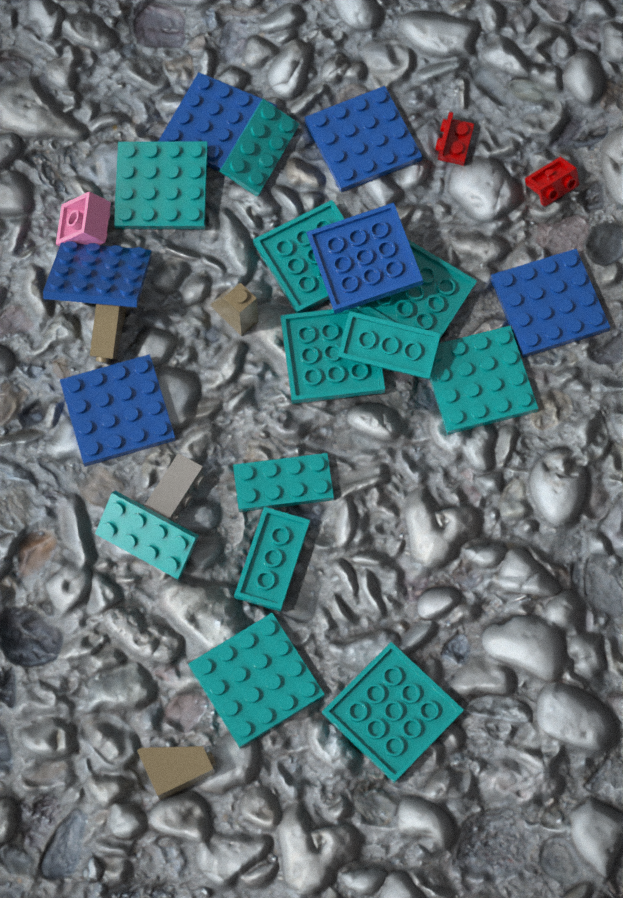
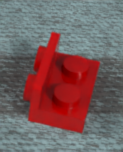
[435,112,474,166]
[525,156,580,207]

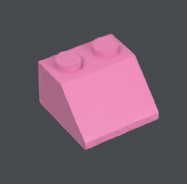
[56,192,111,246]

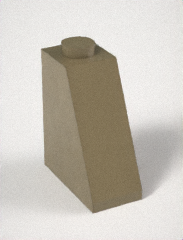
[210,283,258,336]
[90,304,127,363]
[137,746,217,800]

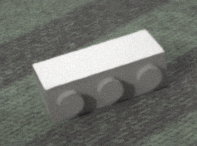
[144,453,205,523]

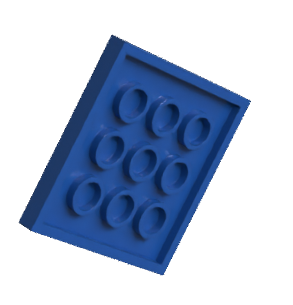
[158,72,277,171]
[305,86,422,193]
[306,203,424,314]
[43,241,152,308]
[490,249,610,358]
[60,354,176,467]

